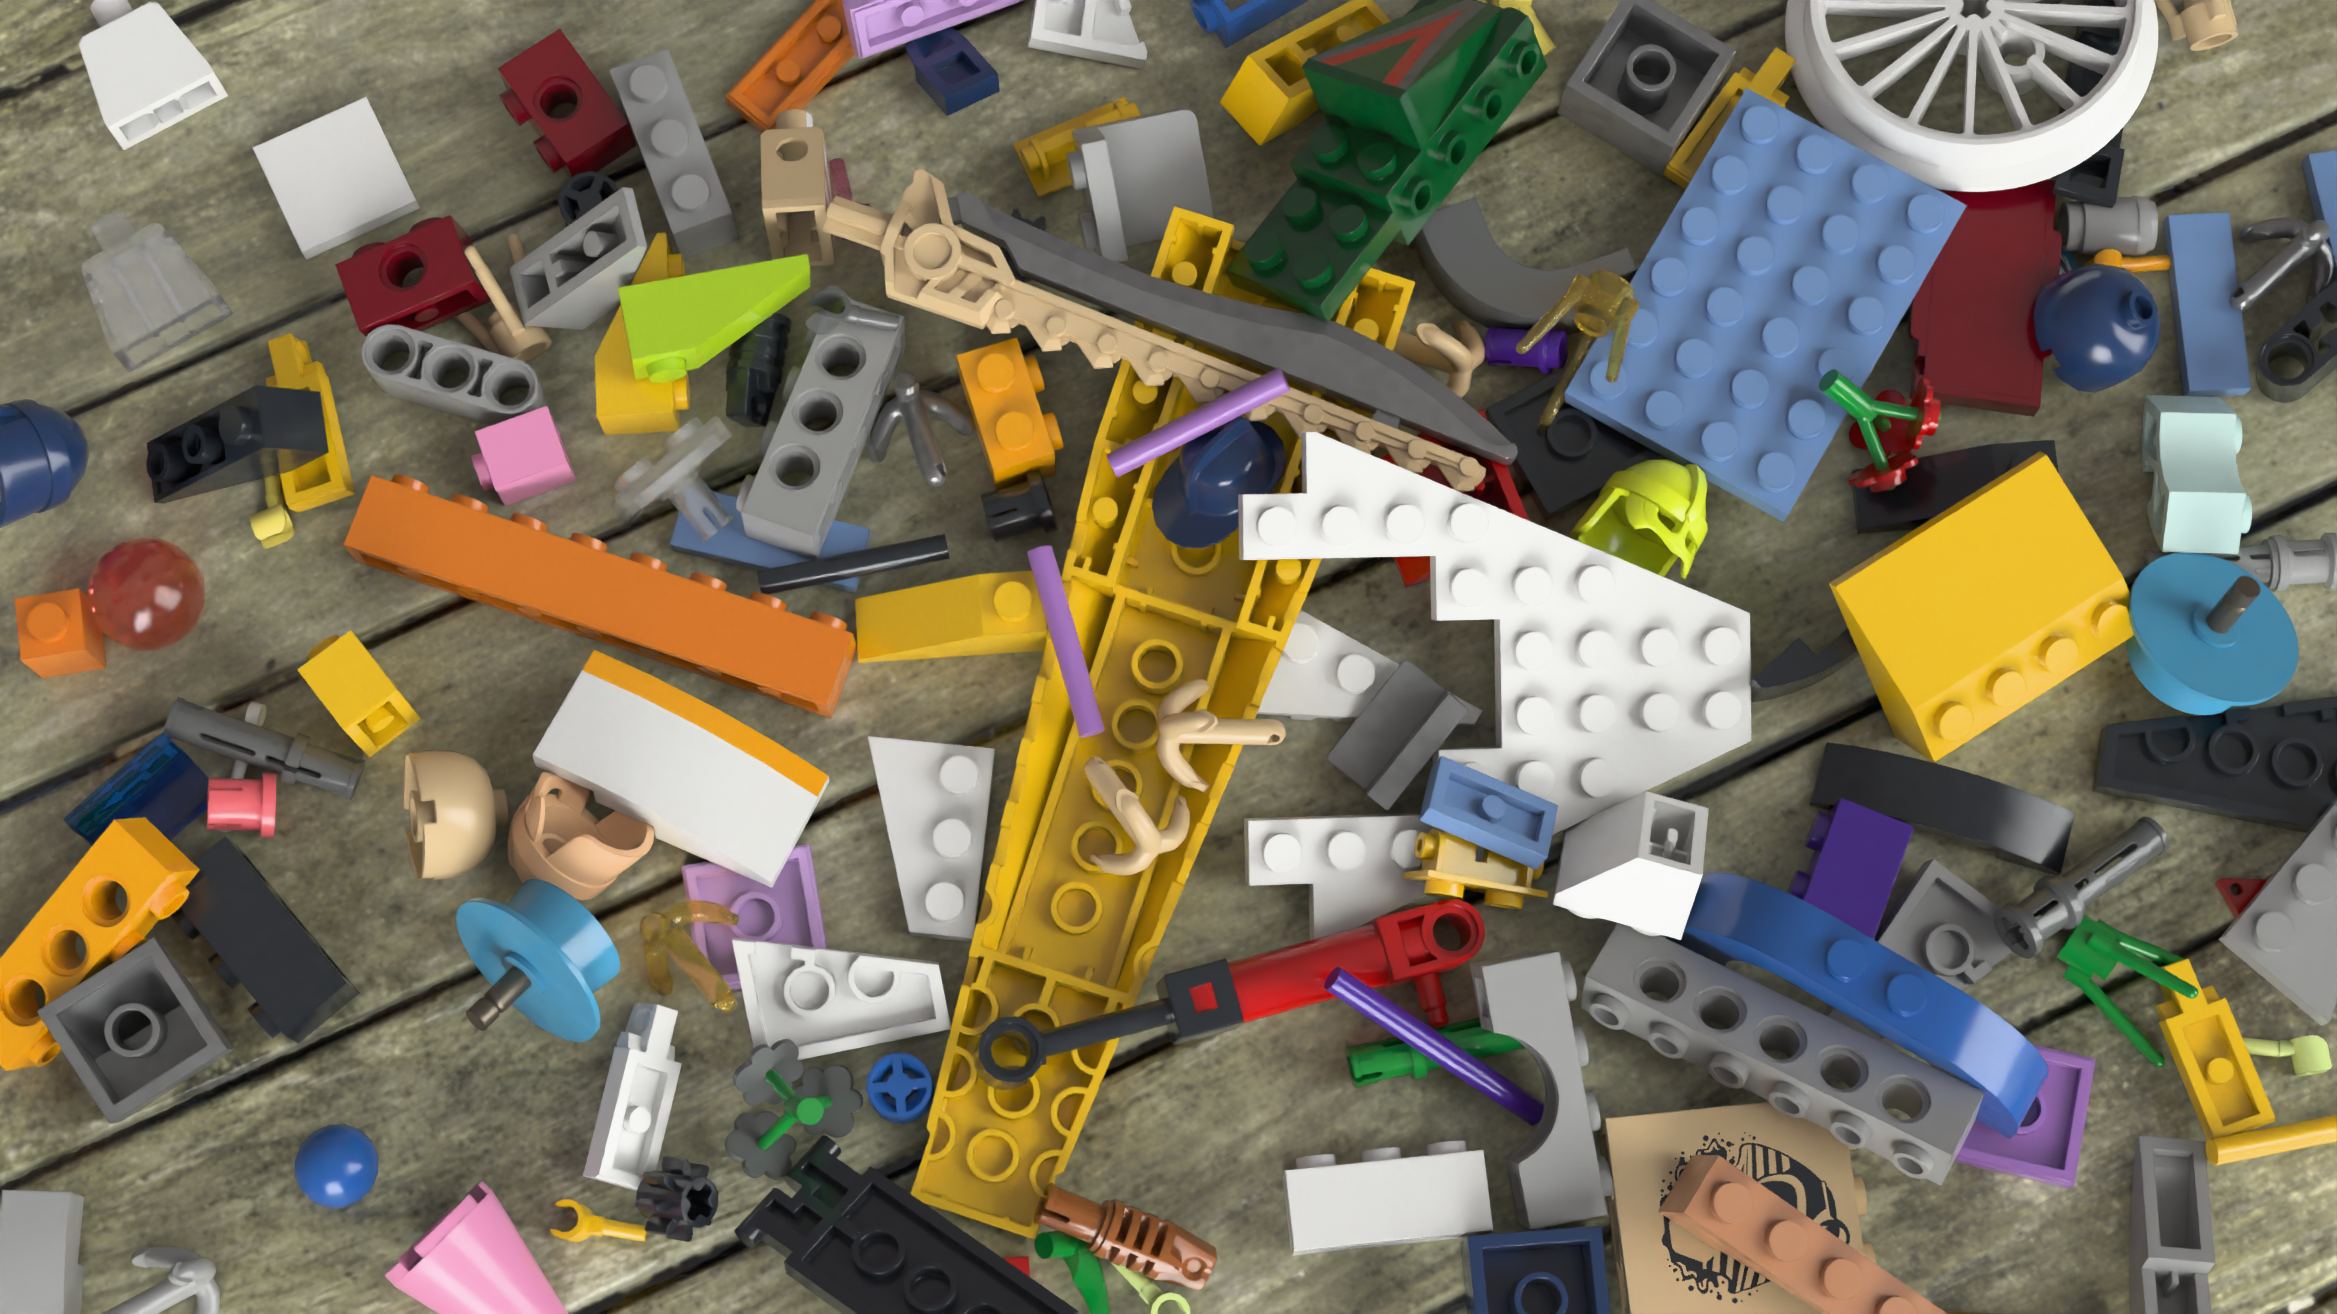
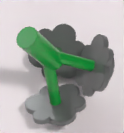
[725,1039,863,1180]

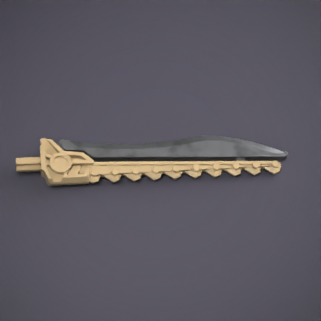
[823,169,1518,492]

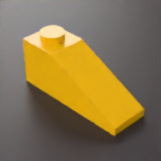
[1219,0,1391,146]
[855,571,1048,663]

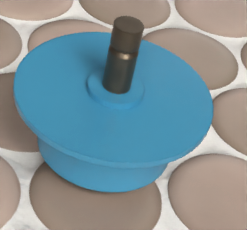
[2126,552,2299,715]
[456,879,620,1042]

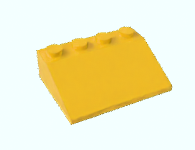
[1829,452,2134,762]

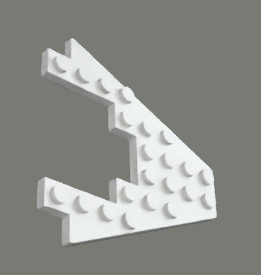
[1238,432,1751,940]

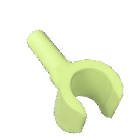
[2242,1035,2332,1076]
[1111,1263,1190,1314]

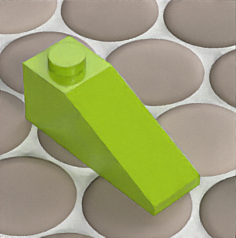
[618,254,810,383]

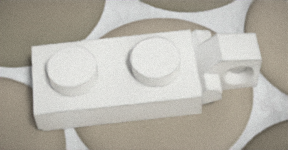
[583,1003,682,1191]

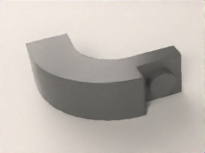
[1413,197,1637,335]

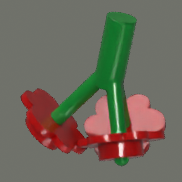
[1819,369,1942,492]

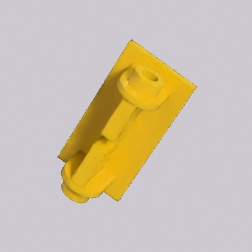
[1013,97,1141,199]
[1403,828,1548,910]

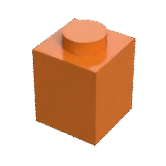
[14,588,106,678]

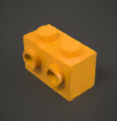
[956,337,1064,490]

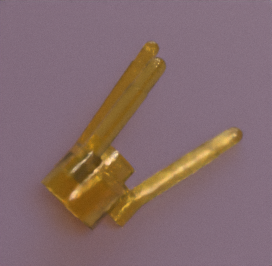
[1516,270,1640,426]

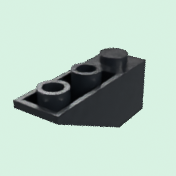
[146,385,329,504]

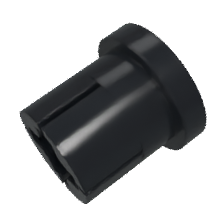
[981,469,1058,542]

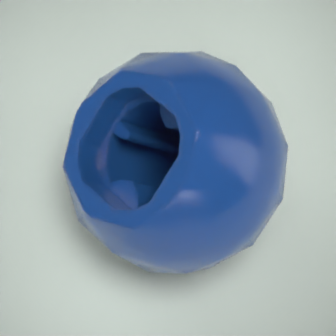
[295,1124,379,1208]

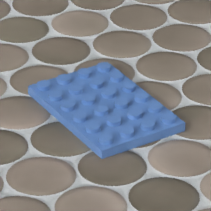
[1563,88,1967,522]

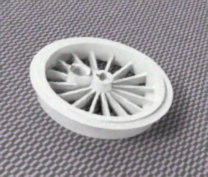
[1785,0,2158,192]

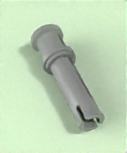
[2141,532,2337,592]

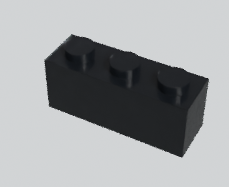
[171,836,360,1044]

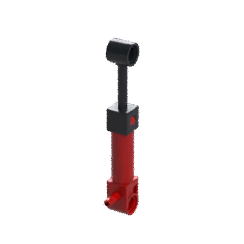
[973,899,1485,1090]

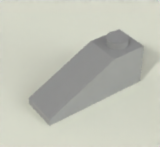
[509,187,647,330]

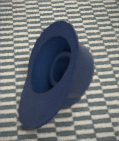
[1152,415,1286,549]

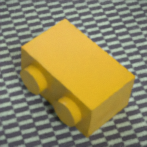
[297,630,421,758]

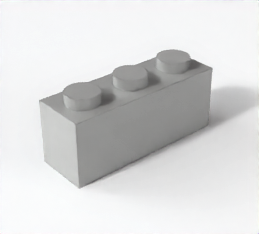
[610,49,740,259]

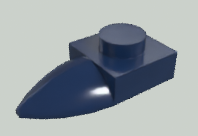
[905,27,1000,116]

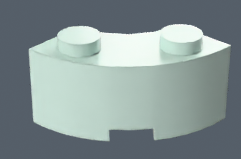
[2142,395,2252,554]

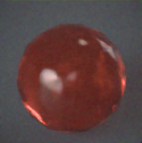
[88,537,205,651]

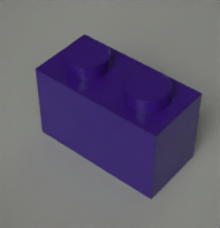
[1787,798,1915,940]

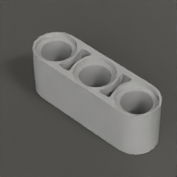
[361,324,548,425]

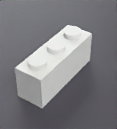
[1283,1141,1493,1256]

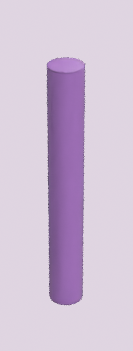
[1107,367,1290,477]
[1027,545,1105,738]

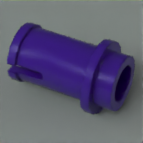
[1485,324,1568,374]

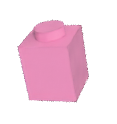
[471,406,577,506]

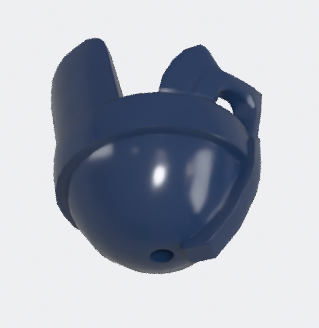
[0,399,89,528]

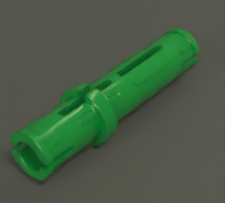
[1345,1017,1526,1088]

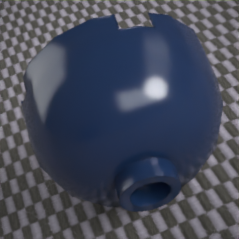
[2033,263,2160,393]

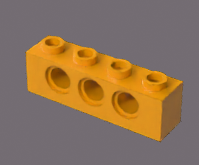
[0,817,200,1071]

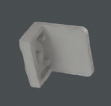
[1066,107,1214,263]

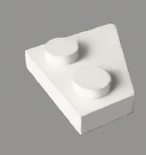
[1027,0,1147,69]

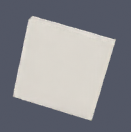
[253,97,420,260]

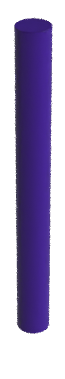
[1324,967,1544,1126]

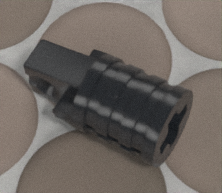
[726,312,792,427]

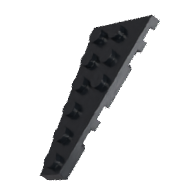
[2092,696,2337,833]

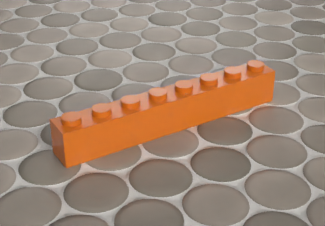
[343,474,857,719]

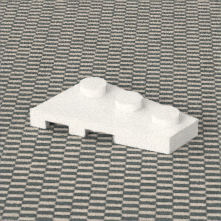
[868,736,996,942]
[732,937,951,1060]

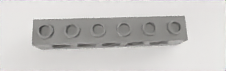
[1581,923,1985,1186]

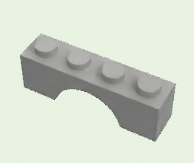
[1470,949,1613,1230]

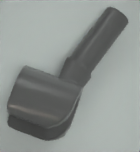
[805,286,899,335]

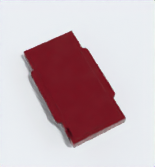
[1909,179,2062,417]

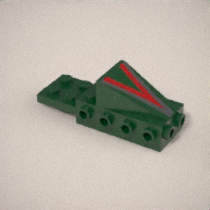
[1225,0,1548,322]

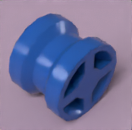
[866,1052,935,1124]

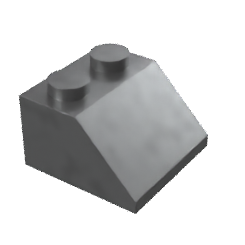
[37,937,234,1124]

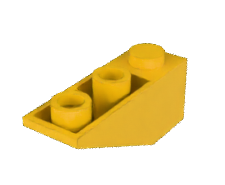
[595,233,690,435]

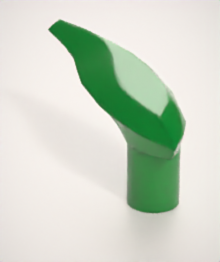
[1034,1231,1110,1314]

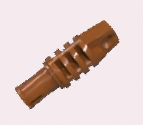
[1034,1182,1217,1290]

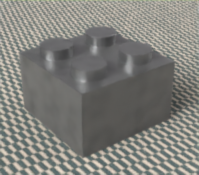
[1557,0,1736,176]

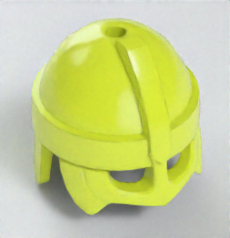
[1570,459,1708,579]

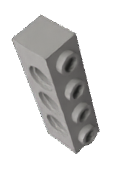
[736,298,907,559]

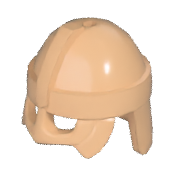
[507,772,654,900]

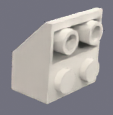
[1553,791,1709,940]

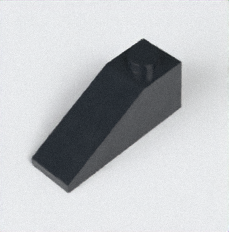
[1851,440,2059,534]

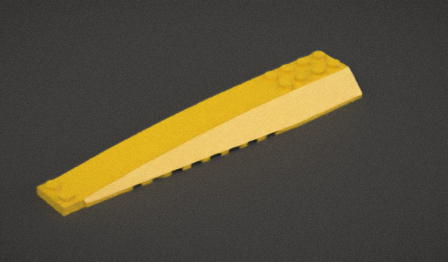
[910,206,1415,1240]

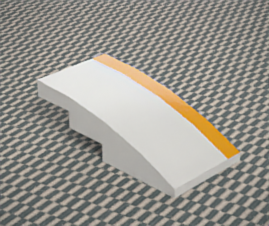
[533,650,829,888]

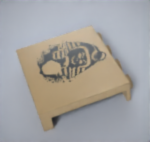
[1598,1102,1876,1314]

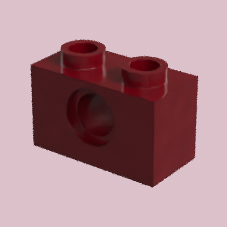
[498,29,637,178]
[335,215,491,337]

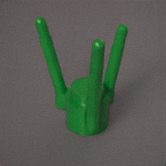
[2056,914,2199,1067]

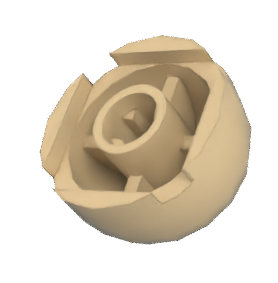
[402,749,508,880]

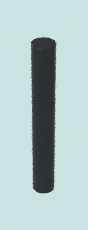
[757,534,950,595]

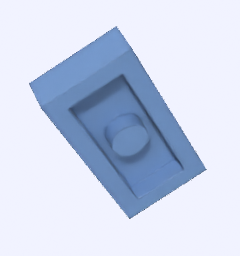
[1419,756,1558,869]

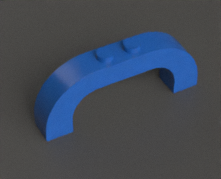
[1666,872,2049,1139]

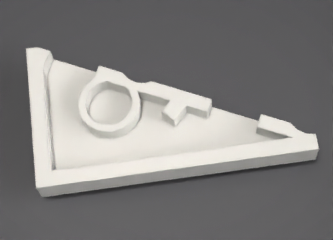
[1257,610,1482,727]

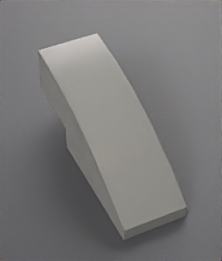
[2129,1136,2215,1314]
[0,1190,85,1314]

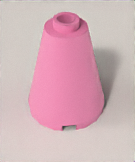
[384,1180,568,1314]

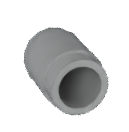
[2059,196,2158,256]

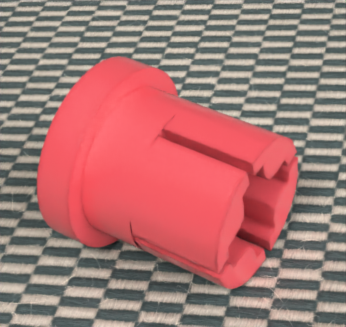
[206,773,276,838]

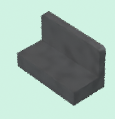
[1328,660,1469,811]

